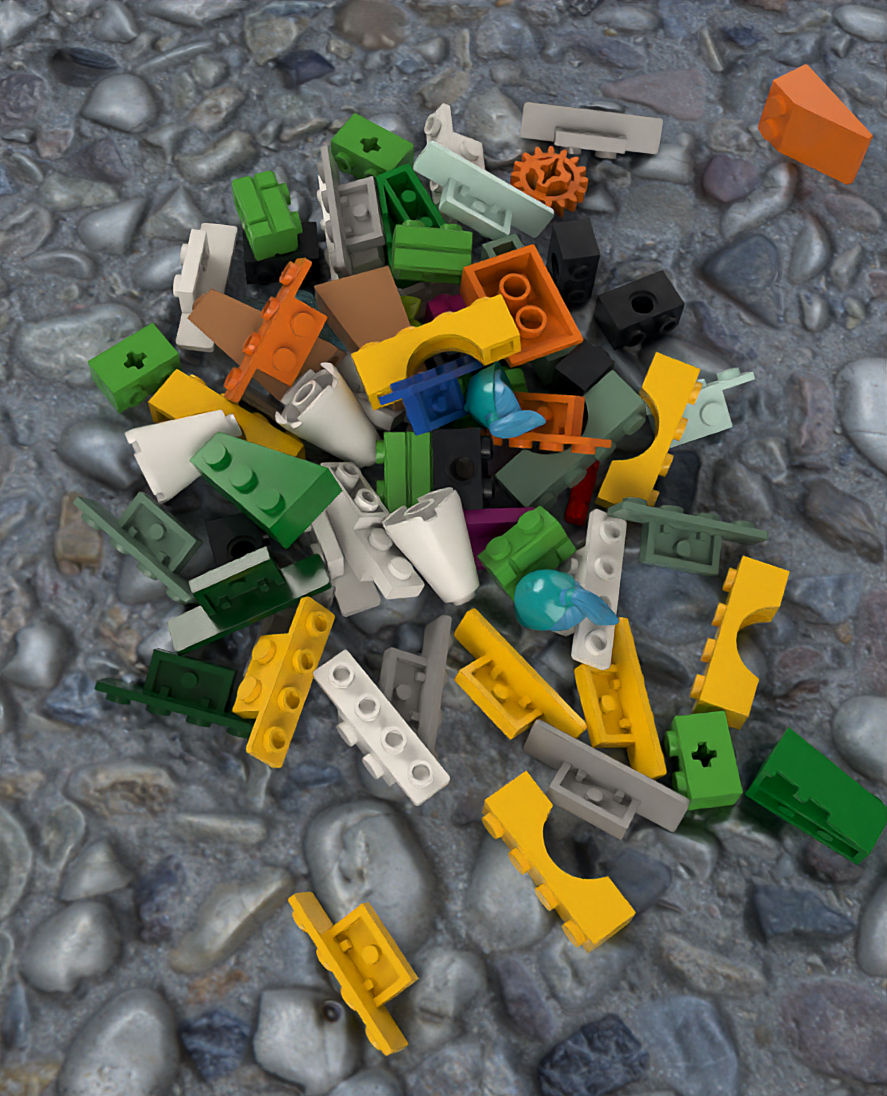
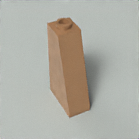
[314,266,427,412]
[187,288,347,406]

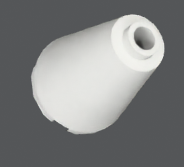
[275,362,382,468]
[125,409,243,504]
[382,487,480,606]

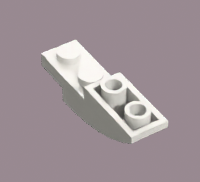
[321,462,425,599]

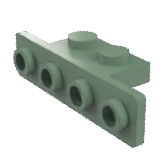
[73,491,203,606]
[607,497,769,577]

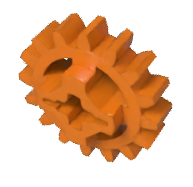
[510,146,588,218]

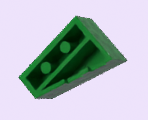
[376,163,446,289]
[189,432,343,550]
[744,727,887,865]

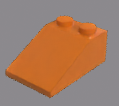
[757,64,873,185]
[459,244,583,368]

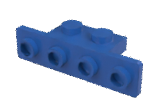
[378,355,492,436]

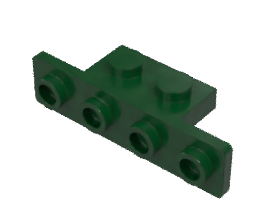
[167,546,332,656]
[94,648,256,739]

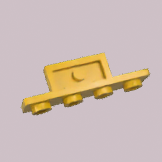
[231,597,335,768]
[454,608,587,740]
[573,617,667,781]
[288,892,419,1056]

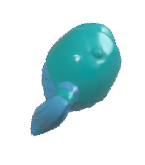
[464,361,546,439]
[514,569,619,631]

